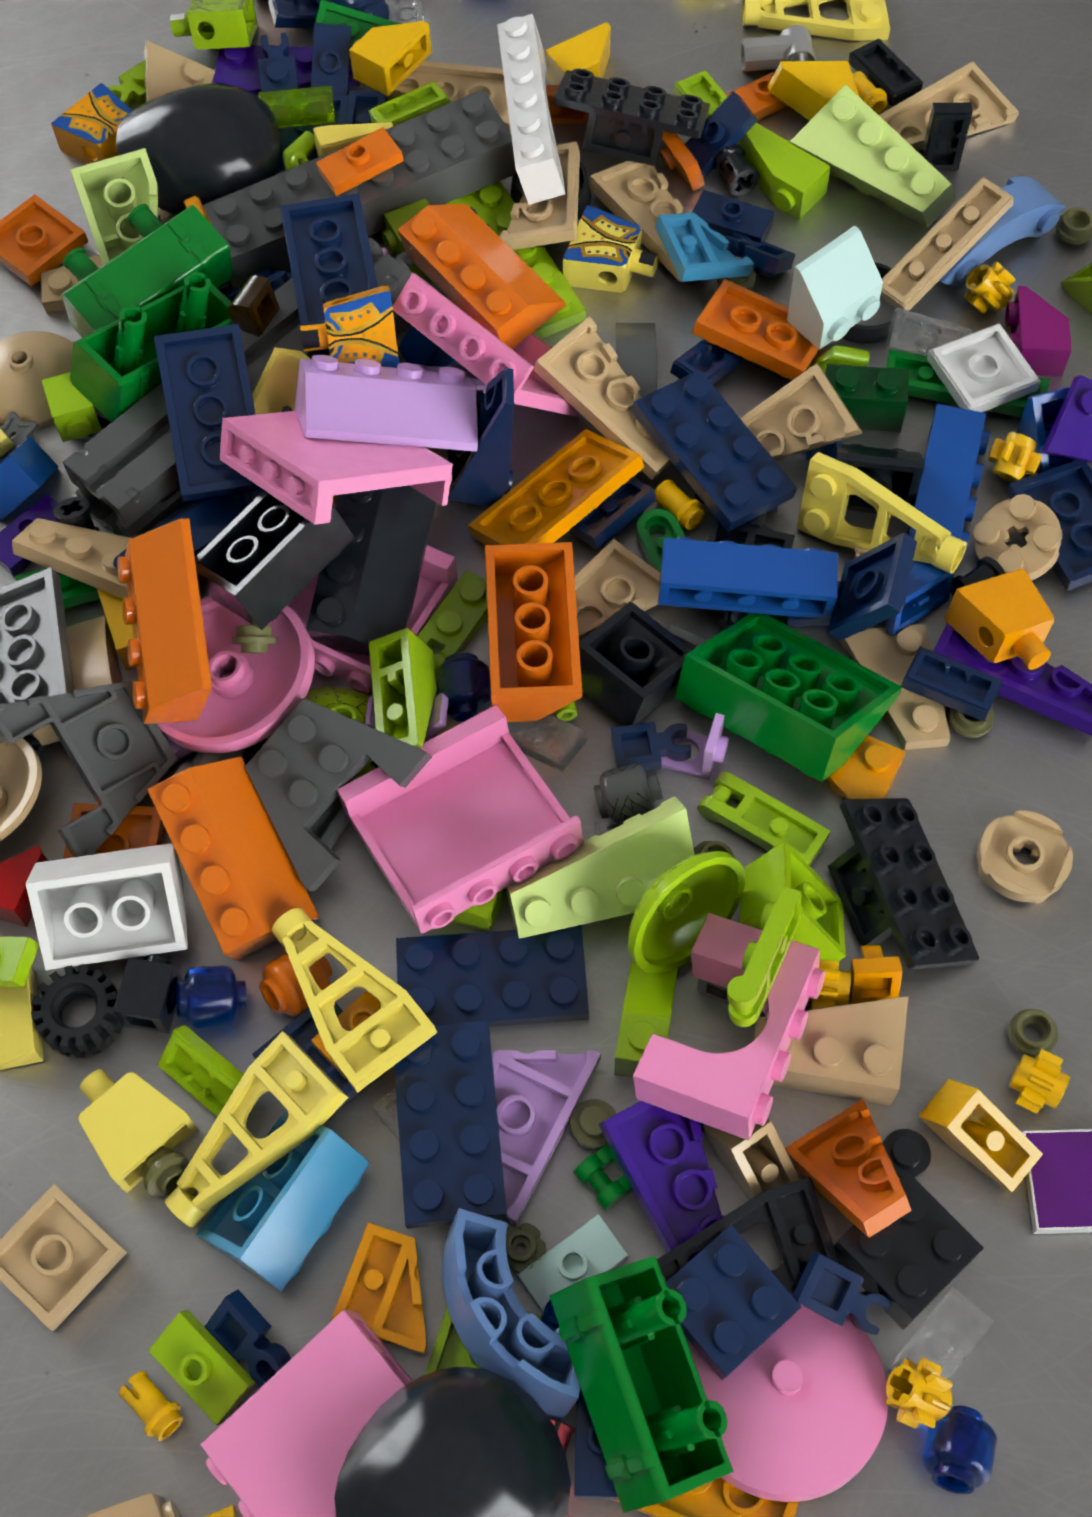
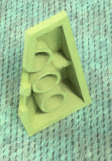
[70,148,158,265]

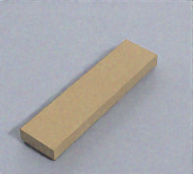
[880,177,1014,315]

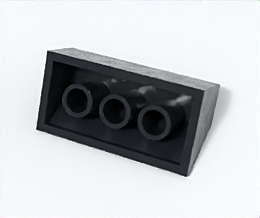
[306,485,436,655]

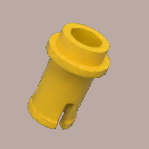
[852,71,888,115]
[654,479,705,530]
[119,1371,183,1441]

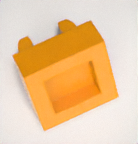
[849,945,903,1004]

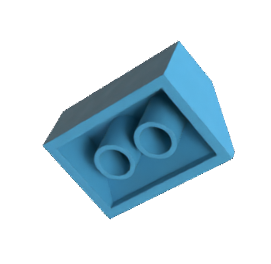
[196,1111,370,1291]

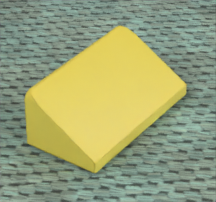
[252,347,312,415]
[0,967,44,1070]

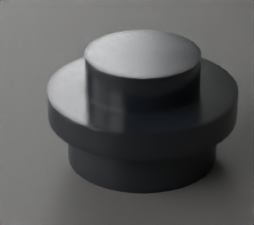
[883,1129,931,1179]

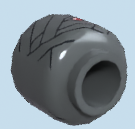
[593,762,663,827]

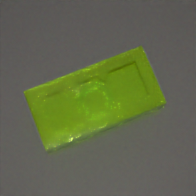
[258,86,336,128]

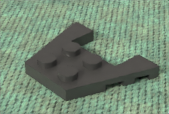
[0,681,178,857]
[245,698,432,892]

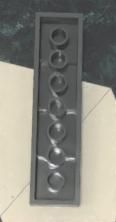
[203,89,517,289]

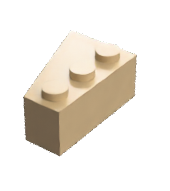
[751,996,908,1106]

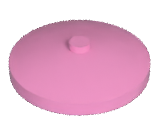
[157,596,315,754]
[686,1294,888,1502]

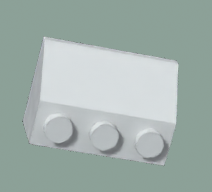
[26,843,188,970]

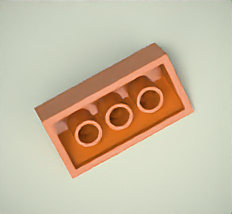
[398,204,566,349]
[118,518,212,724]
[485,542,582,722]
[147,756,320,961]

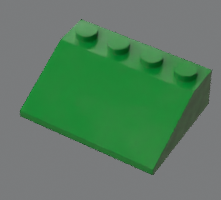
[675,613,902,782]

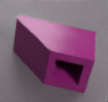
[1005,286,1072,376]

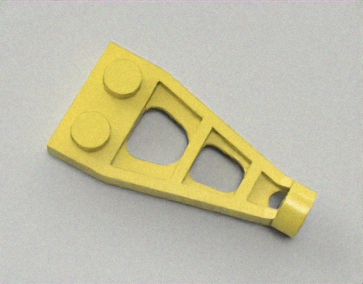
[742,0,890,41]
[796,452,967,574]
[272,908,437,1093]
[164,1031,348,1228]

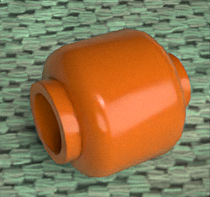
[259,951,332,1017]

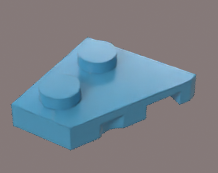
[655,213,754,282]

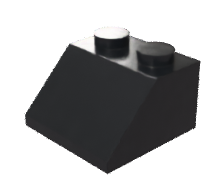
[834,443,925,514]
[579,601,692,726]

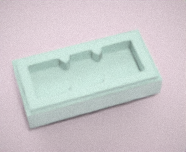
[517,1214,629,1318]

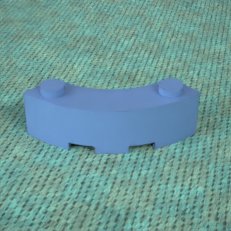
[940,176,1066,288]
[442,1208,580,1422]

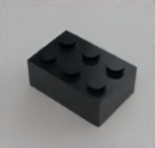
[195,490,355,630]

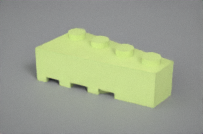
[790,84,956,227]
[506,796,695,939]

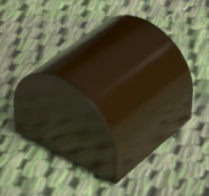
[227,275,280,337]

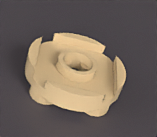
[973,494,1062,580]
[976,810,1073,904]

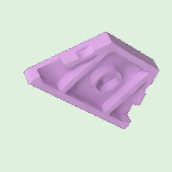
[492,1050,601,1226]

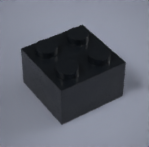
[834,1172,984,1330]

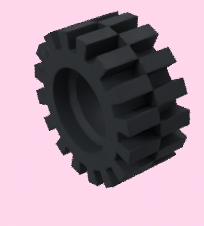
[31,965,123,1058]

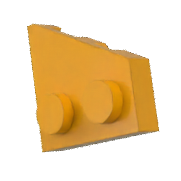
[827,735,906,799]
[331,1222,428,1356]

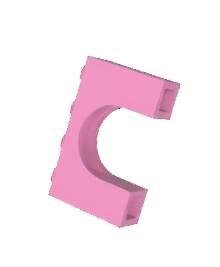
[633,913,825,1141]

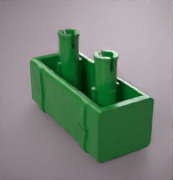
[62,204,233,338]
[70,272,234,423]
[549,1256,734,1513]

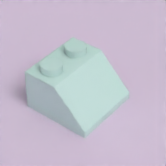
[787,226,883,350]

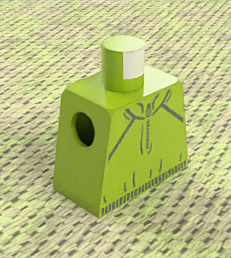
[170,0,258,50]

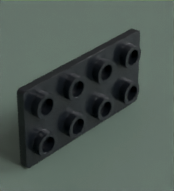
[553,69,710,167]
[827,798,979,970]

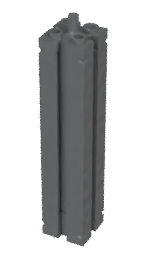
[63,238,413,538]

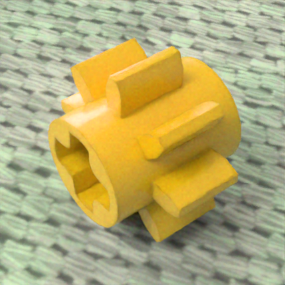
[964,261,1016,314]
[988,432,1042,482]
[807,960,851,1010]
[1009,1048,1070,1114]
[886,1357,953,1429]

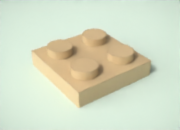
[0,1184,127,1331]

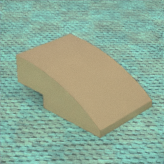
[32,615,122,746]

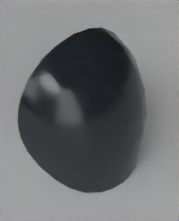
[116,82,280,215]
[334,1367,571,1517]

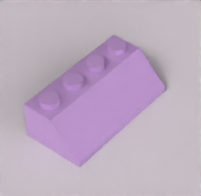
[294,355,478,452]

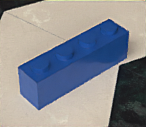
[907,404,990,557]
[658,537,838,620]

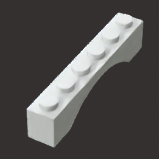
[497,14,566,205]

